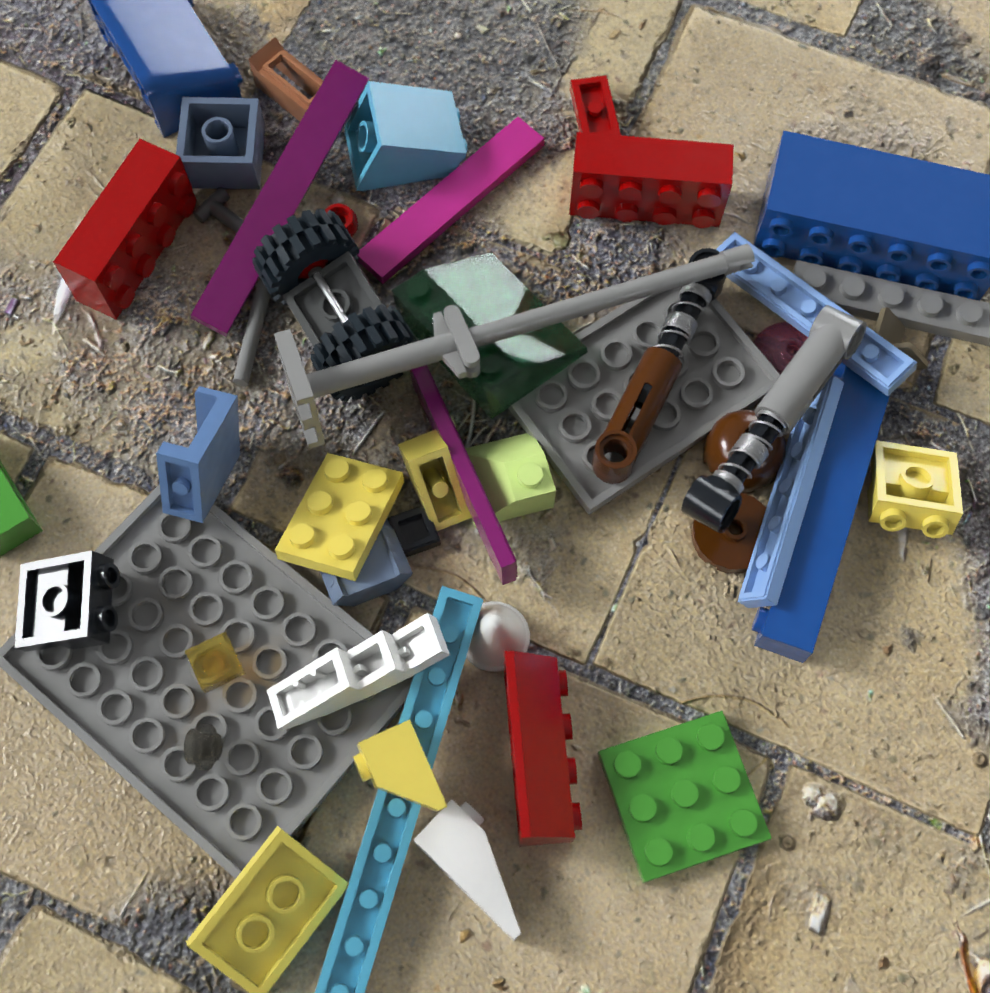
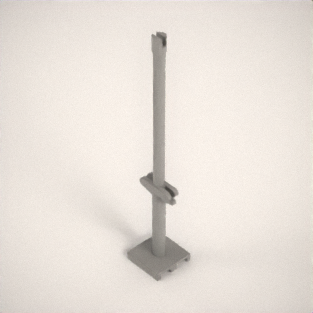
[274,244,755,449]

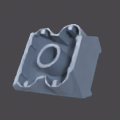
[320,517,413,607]

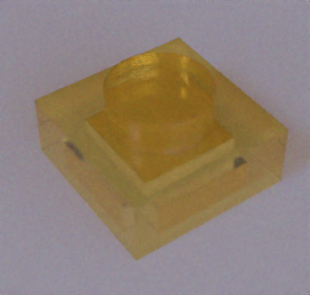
[185,631,246,693]

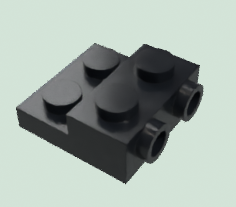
[14,550,120,652]

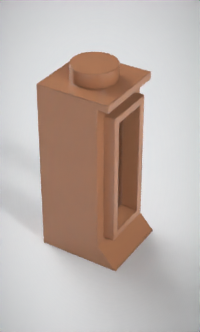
[249,37,323,121]

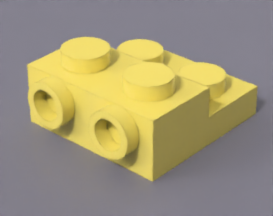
[867,440,963,538]

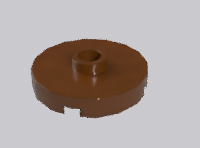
[691,493,767,573]

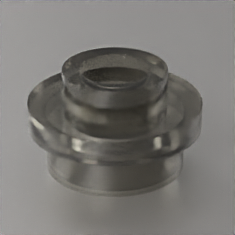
[184,724,223,770]

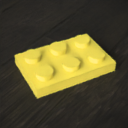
[275,453,404,581]
[186,826,348,993]

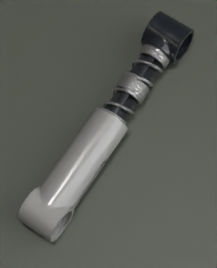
[681,305,867,534]

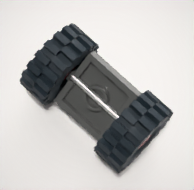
[252,209,418,401]

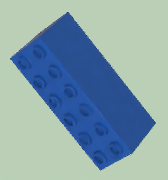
[753,130,990,301]

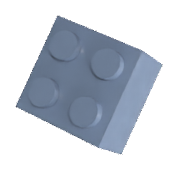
[176,97,266,189]

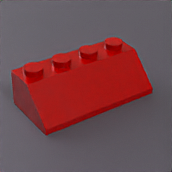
[504,651,582,847]

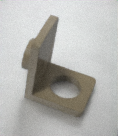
[874,307,929,370]

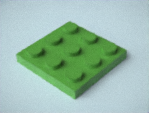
[598,711,772,883]

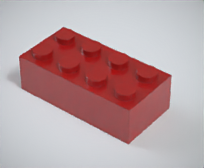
[569,132,734,228]
[53,139,196,320]

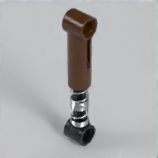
[592,248,727,484]

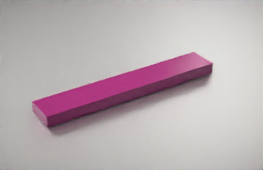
[357,117,545,284]

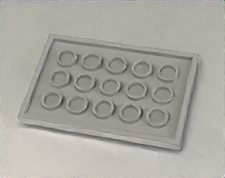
[495,286,780,515]

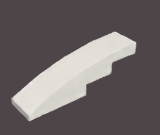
[267,613,450,730]

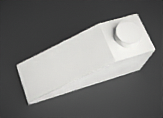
[414,799,521,941]

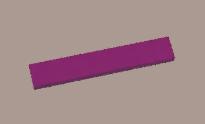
[410,365,518,585]

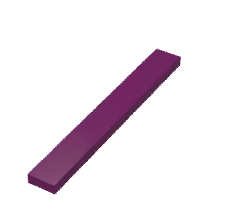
[191,60,369,337]

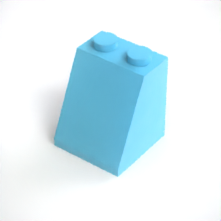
[344,81,467,191]

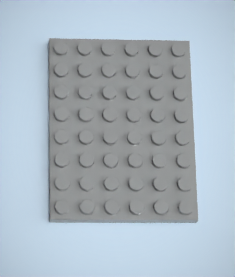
[0,484,413,879]

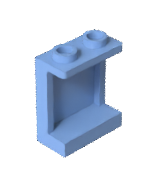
[156,386,240,523]

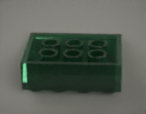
[392,252,588,419]

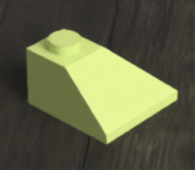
[465,433,556,528]

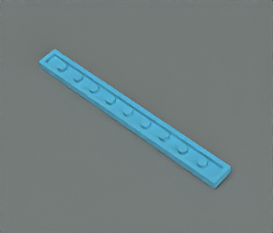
[314,586,484,993]

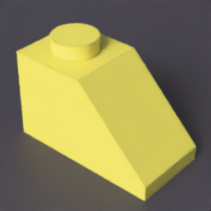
[398,429,472,531]
[353,720,448,811]

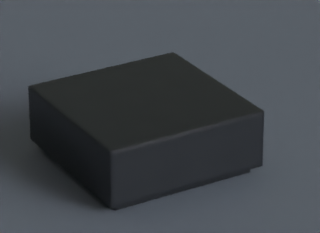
[387,505,441,558]

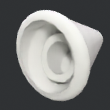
[466,601,530,672]

